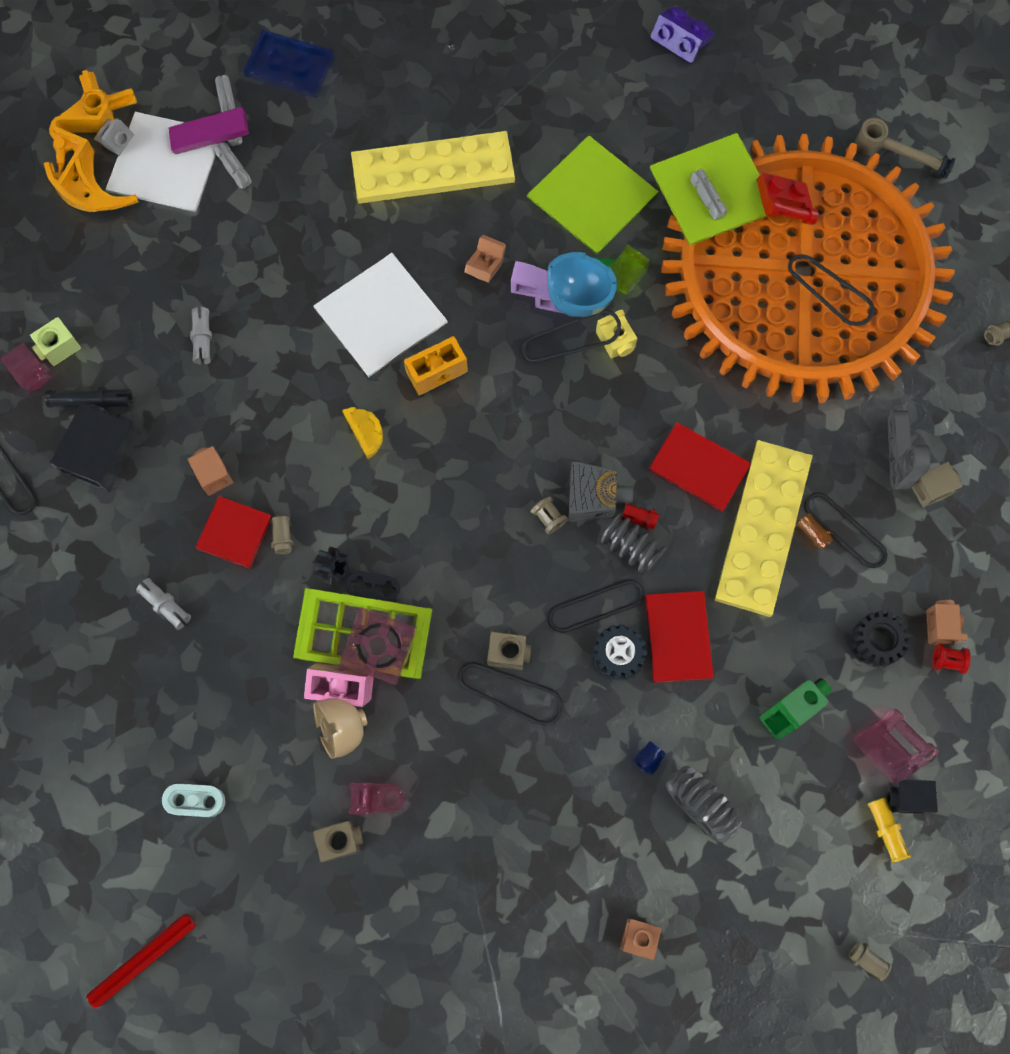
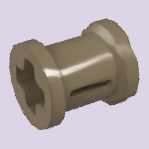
[531,496,568,535]

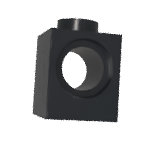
[886,780,938,814]

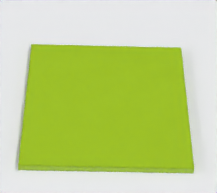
[650,133,768,246]
[527,136,659,254]

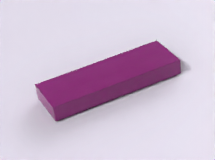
[168,107,249,155]

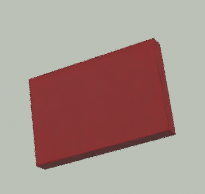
[648,422,751,512]
[645,591,714,683]

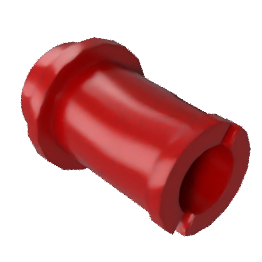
[621,503,660,531]

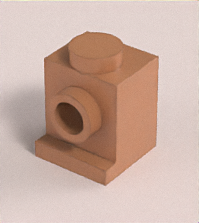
[926,600,968,645]

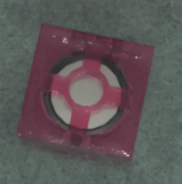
[339,607,418,685]

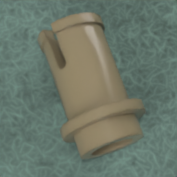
[984,320,1010,346]
[271,516,294,554]
[848,942,892,981]

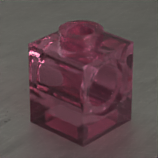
[0,343,51,393]

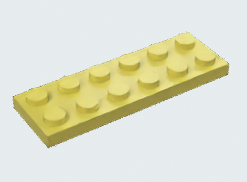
[351,131,515,204]
[714,440,813,617]

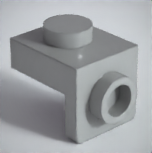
[93,118,135,156]

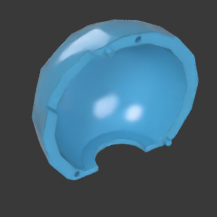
[547,252,617,318]

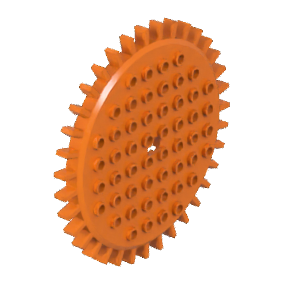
[661,134,955,403]

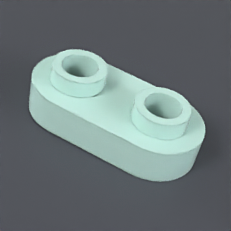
[162,784,225,818]

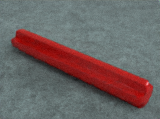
[86,914,196,1009]

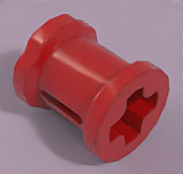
[932,643,971,675]

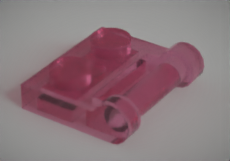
[854,708,939,785]

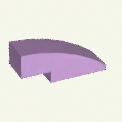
[511,261,563,313]

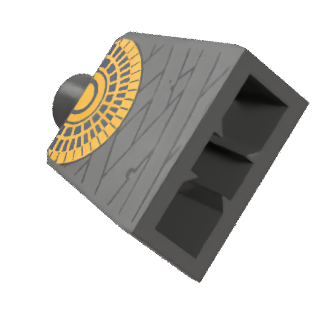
[568,461,633,522]

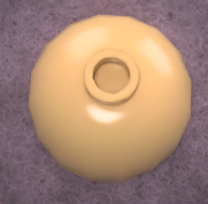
[313,698,367,759]

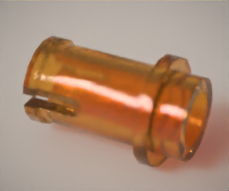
[796,513,834,551]

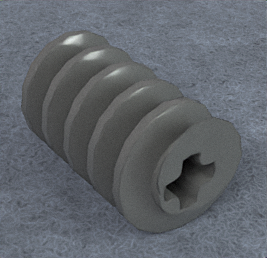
[601,513,667,573]

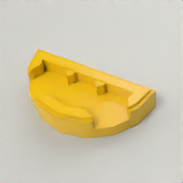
[342,407,383,459]

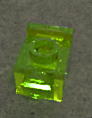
[610,245,649,295]

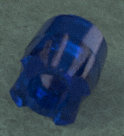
[633,741,666,775]

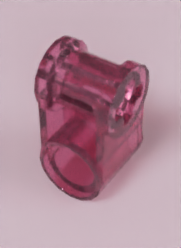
[348,782,408,815]

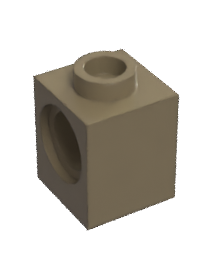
[912,462,963,508]
[487,632,532,670]
[313,821,363,863]

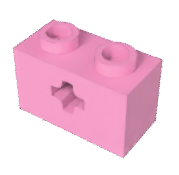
[304,663,374,707]

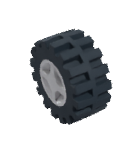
[592,624,647,680]

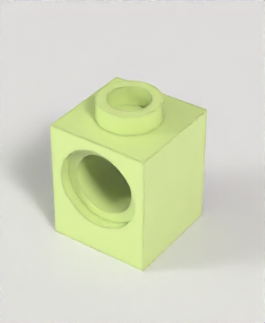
[30,317,81,366]

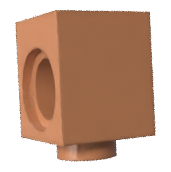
[187,446,234,496]
[620,918,662,960]

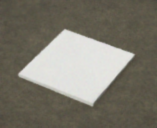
[105,112,221,212]
[314,253,448,377]

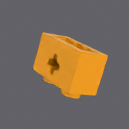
[404,336,468,396]

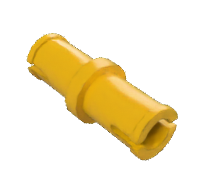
[867,797,911,863]

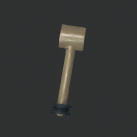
[854,118,956,179]

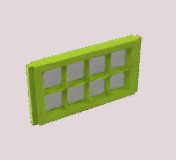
[293,588,433,679]

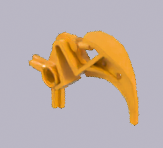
[43,70,139,212]

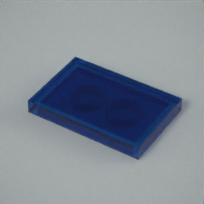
[243,29,335,98]

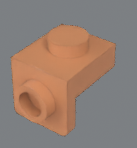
[464,235,506,283]

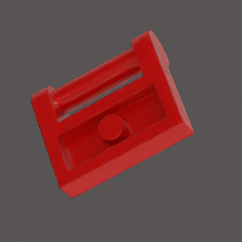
[756,172,819,225]

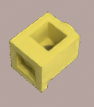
[596,309,637,359]

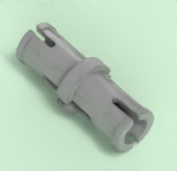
[190,307,212,365]
[136,578,191,630]

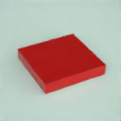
[195,496,273,569]

